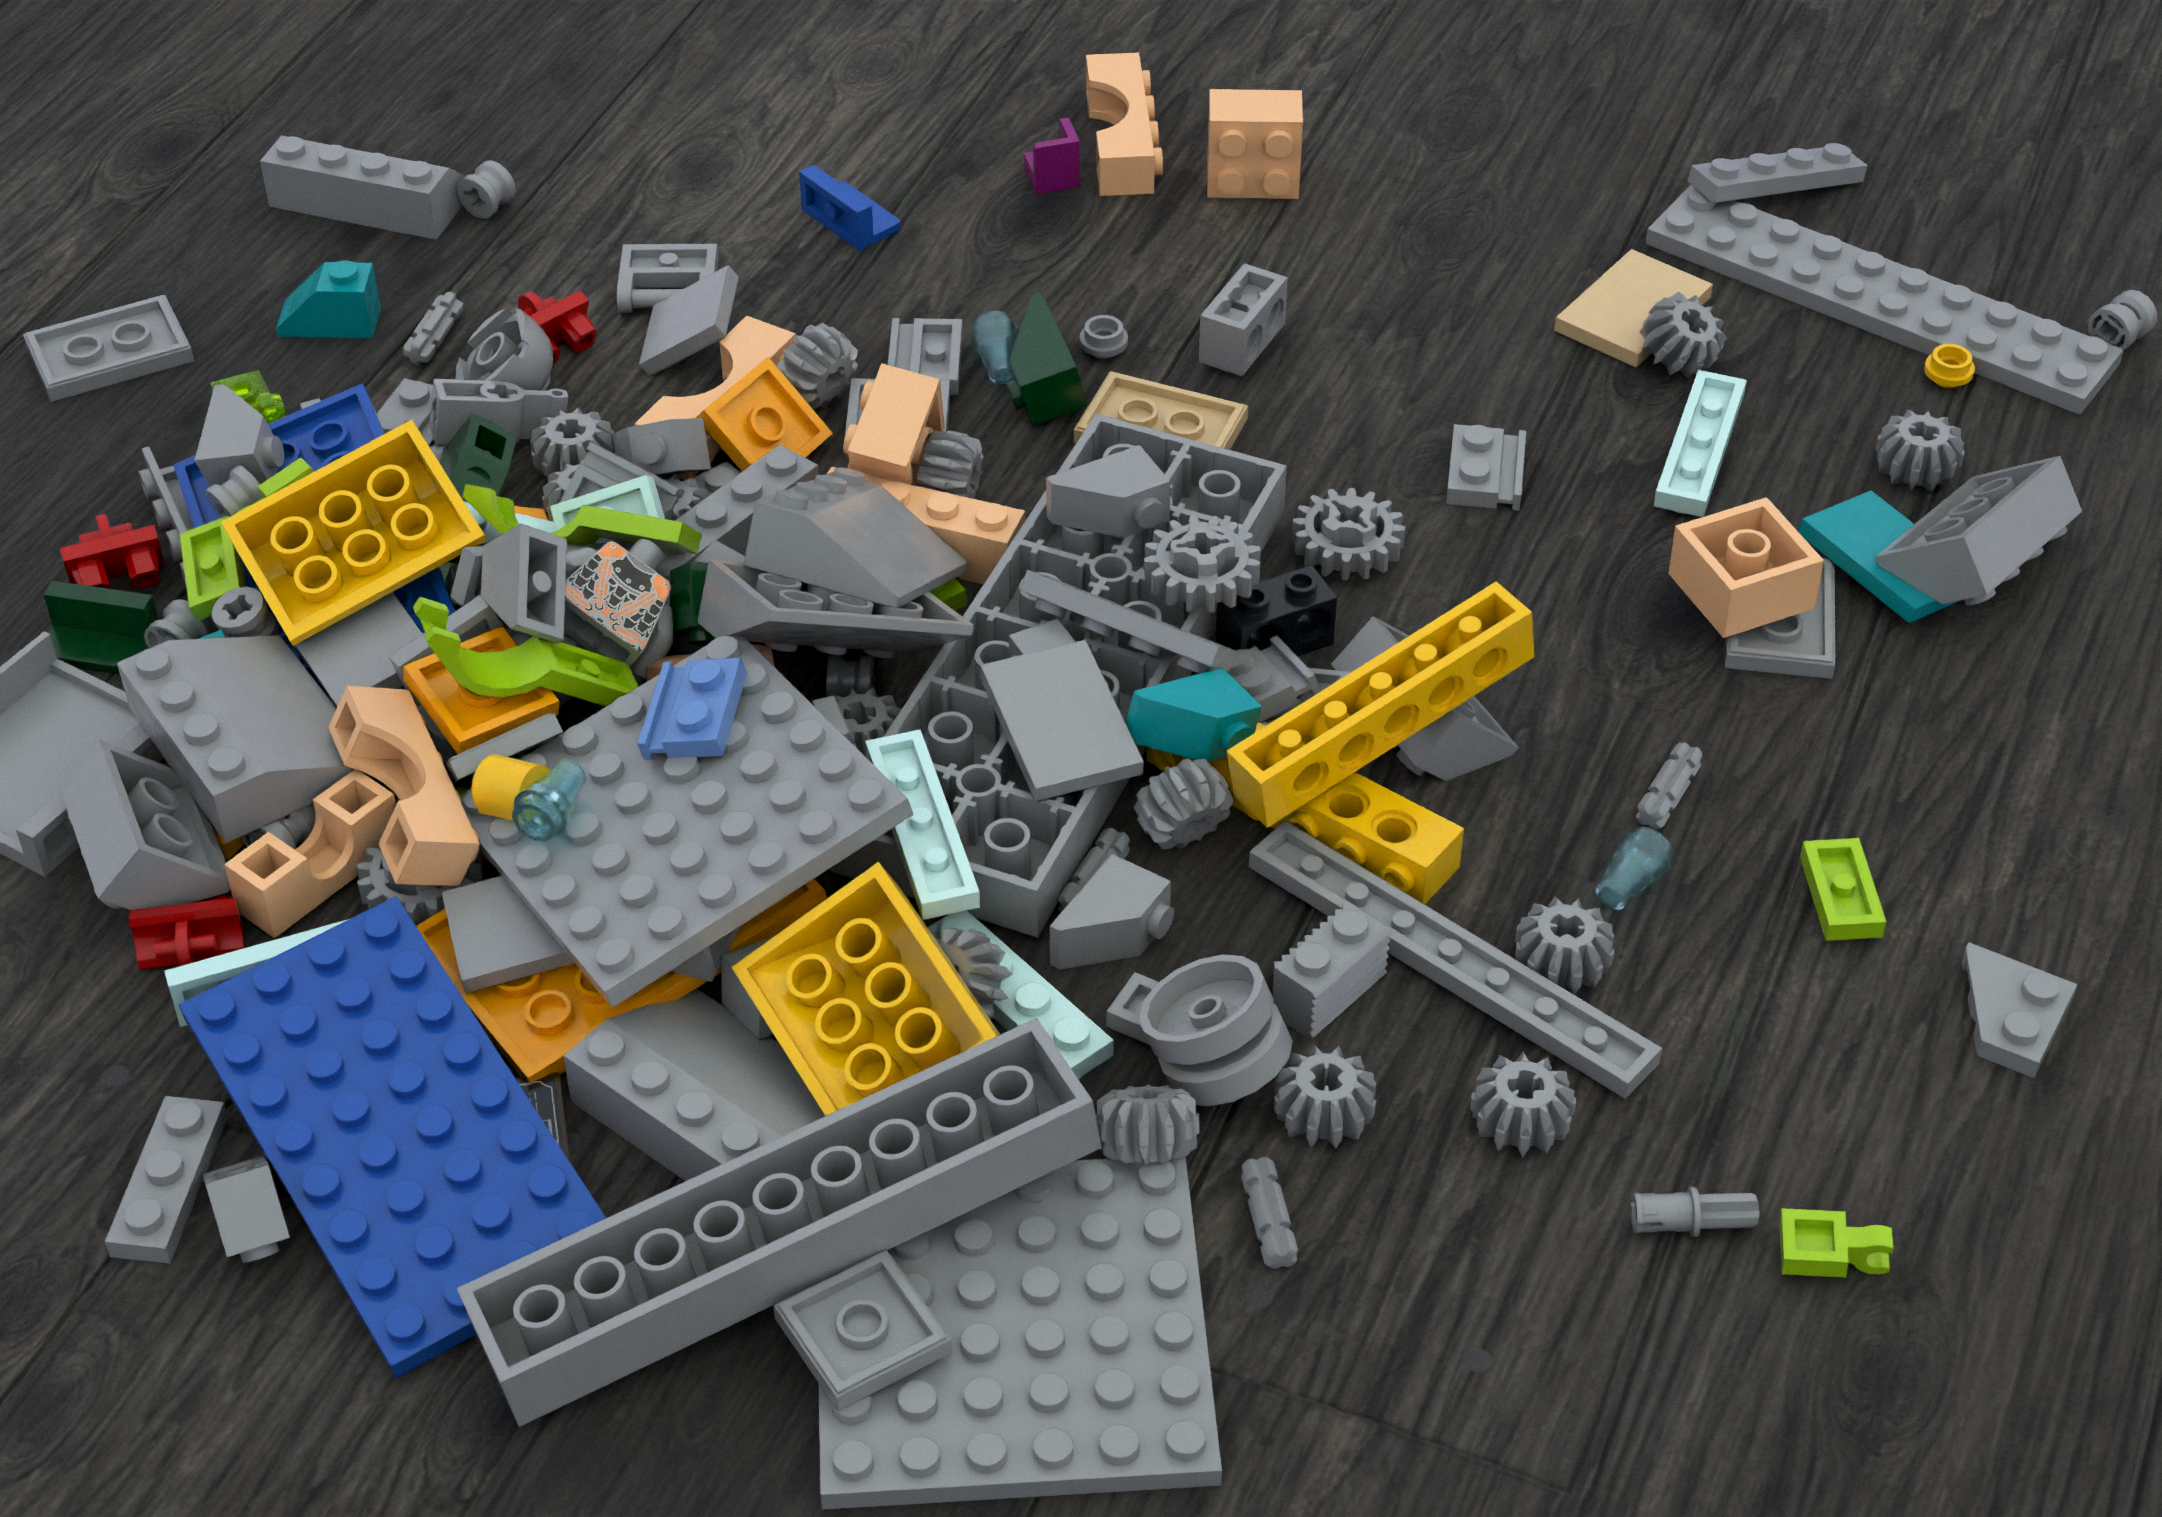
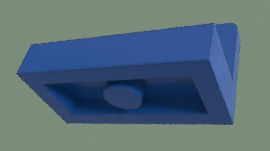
[799,164,901,251]

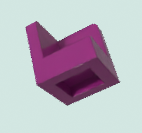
[1024,118,1080,194]

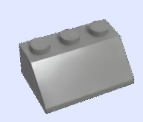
[1331,616,1519,781]
[59,740,230,910]

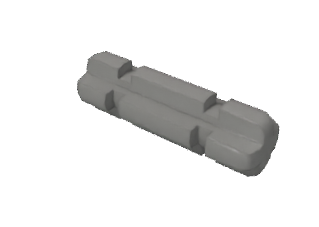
[403,292,463,366]
[1636,742,1703,830]
[1058,828,1130,913]
[1241,1156,1298,1270]

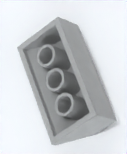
[260,135,466,240]
[1875,456,2082,605]

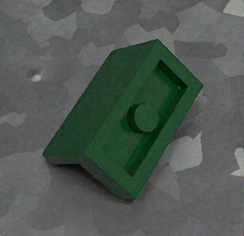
[44,581,158,674]

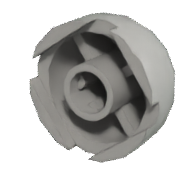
[455,308,553,390]

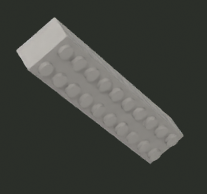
[456,1018,1101,1427]

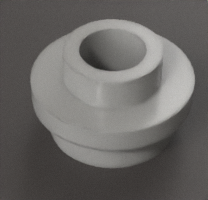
[1080,315,1128,359]

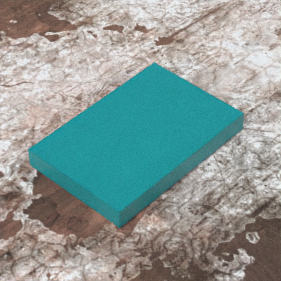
[1798,490,1961,623]

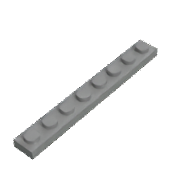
[1249,821,1662,1099]

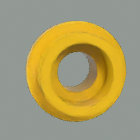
[1924,344,1975,388]

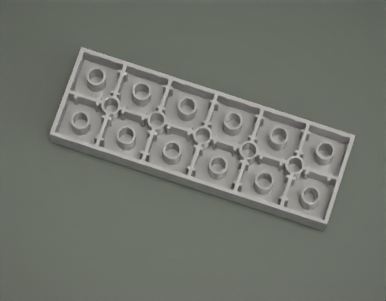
[830,414,1287,938]

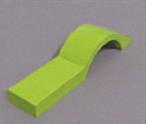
[462,484,702,555]
[413,597,638,707]

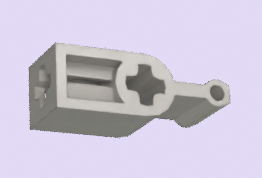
[430,379,568,445]

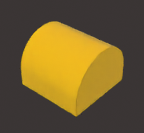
[472,754,556,824]

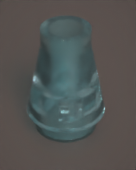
[970,311,1018,384]
[512,759,586,841]
[1595,826,1673,910]

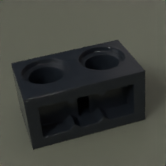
[1215,565,1337,657]

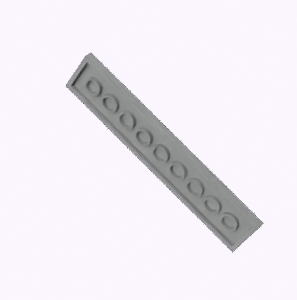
[1645,185,2124,415]

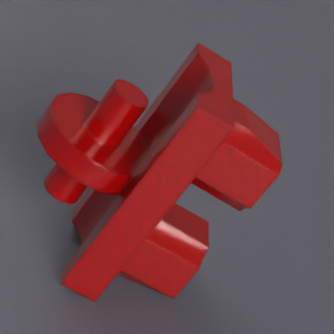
[518,290,597,367]
[60,513,164,590]
[128,895,246,970]

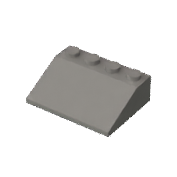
[744,468,968,608]
[698,559,974,658]
[117,635,371,843]
[563,988,825,1181]

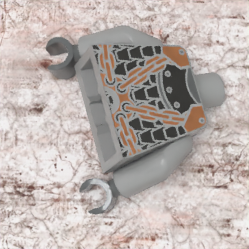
[516,539,673,687]

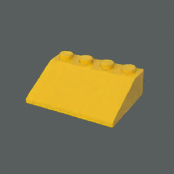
[221,420,487,646]
[731,862,1000,1116]

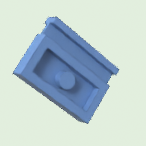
[637,657,747,760]

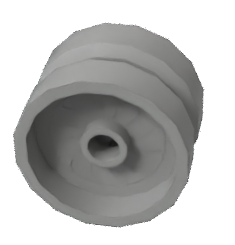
[1138,955,1293,1106]

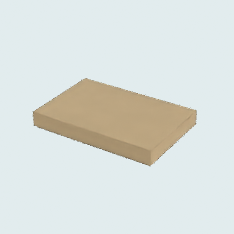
[1554,249,1713,368]
[1074,371,1248,450]

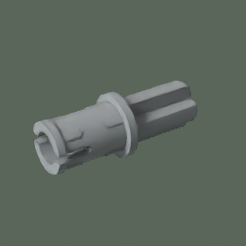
[1631,1187,1760,1237]

